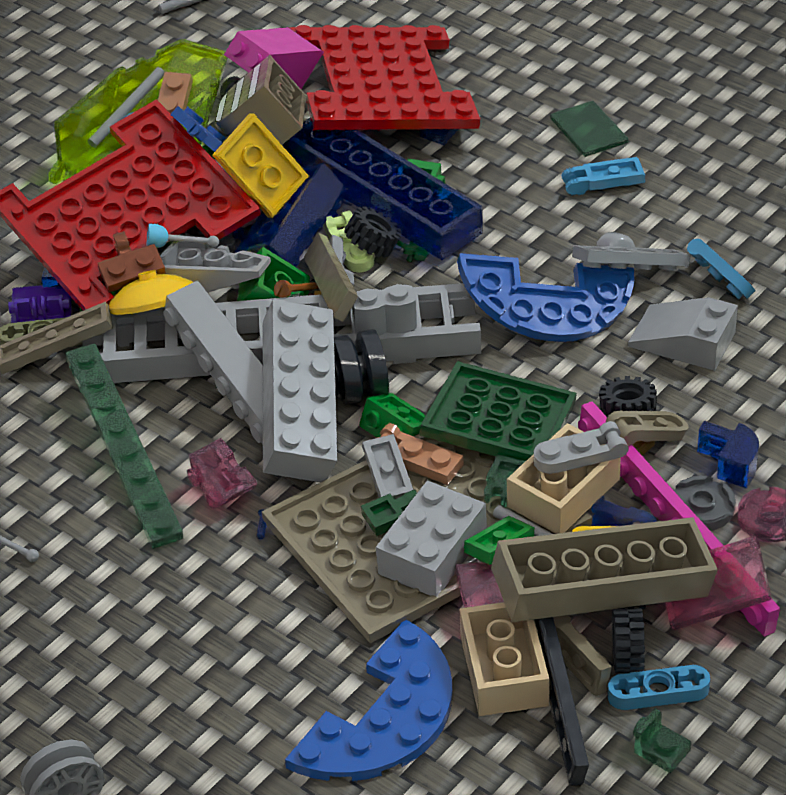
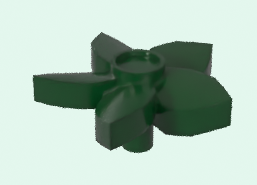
[396,240,430,262]

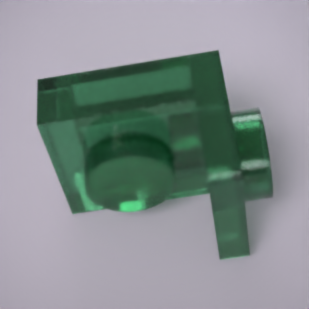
[633,708,691,774]

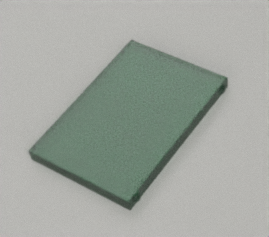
[550,100,628,157]

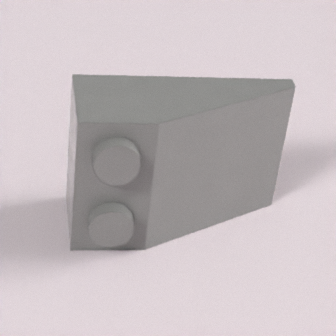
[628,297,738,371]

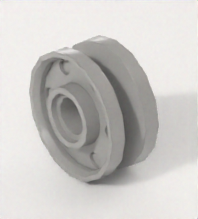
[20,739,105,795]

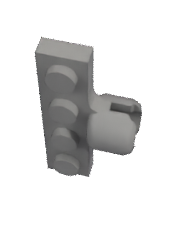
[572,232,690,271]

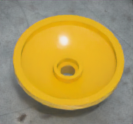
[108,270,193,315]

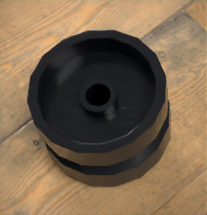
[334,329,389,405]

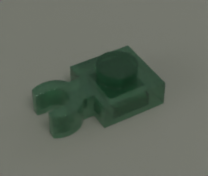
[484,454,526,507]

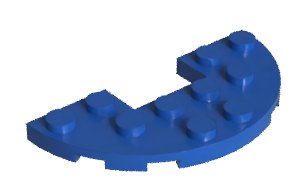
[457,253,634,342]
[285,620,452,781]

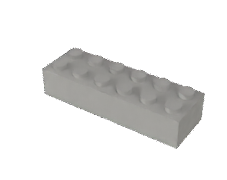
[262,299,337,482]

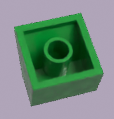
[237,247,310,301]

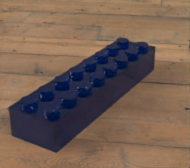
[283,118,483,260]

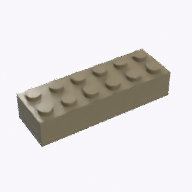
[491,517,718,622]

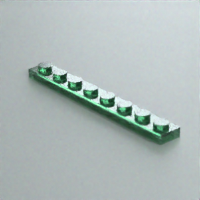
[65,343,184,549]

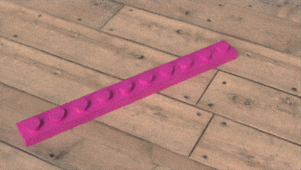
[578,401,780,637]

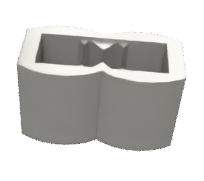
[352,284,417,336]

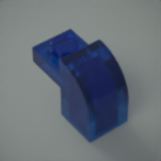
[697,421,759,489]

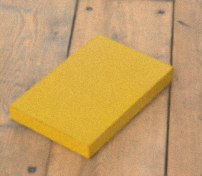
[212,113,309,218]

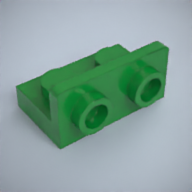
[359,393,426,438]

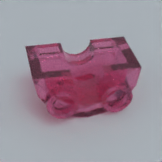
[187,438,257,509]

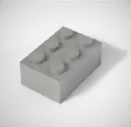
[376,480,487,597]

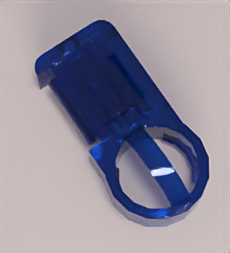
[592,496,657,526]

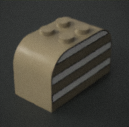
[214,55,306,145]

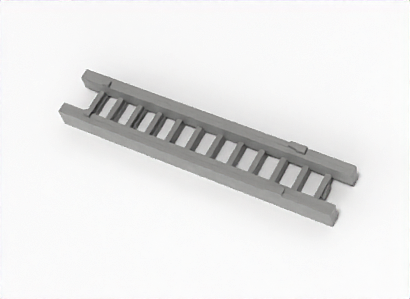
[78,283,481,386]

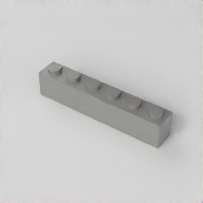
[163,280,263,444]

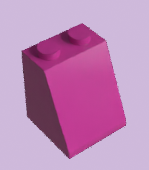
[224,27,324,89]

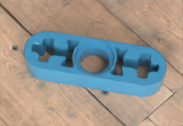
[608,665,710,710]

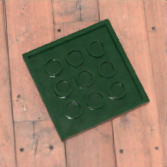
[419,361,577,464]

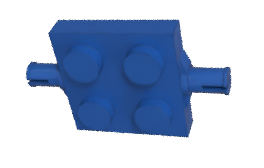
[170,106,226,152]

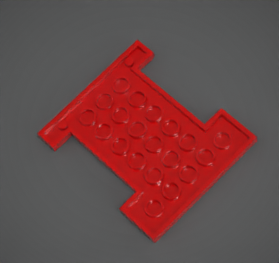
[289,25,480,130]
[0,99,260,311]

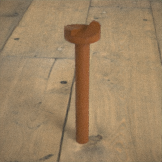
[274,280,319,298]

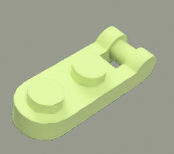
[322,210,374,273]

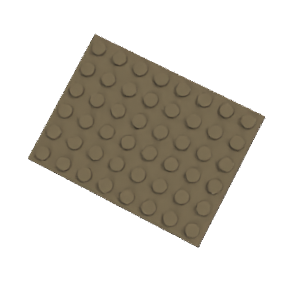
[262,434,593,643]

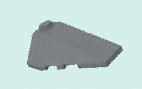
[160,241,271,293]

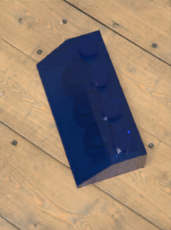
[234,163,345,267]

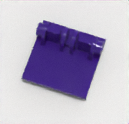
[8,284,72,323]

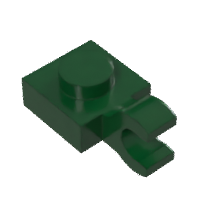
[361,490,417,536]

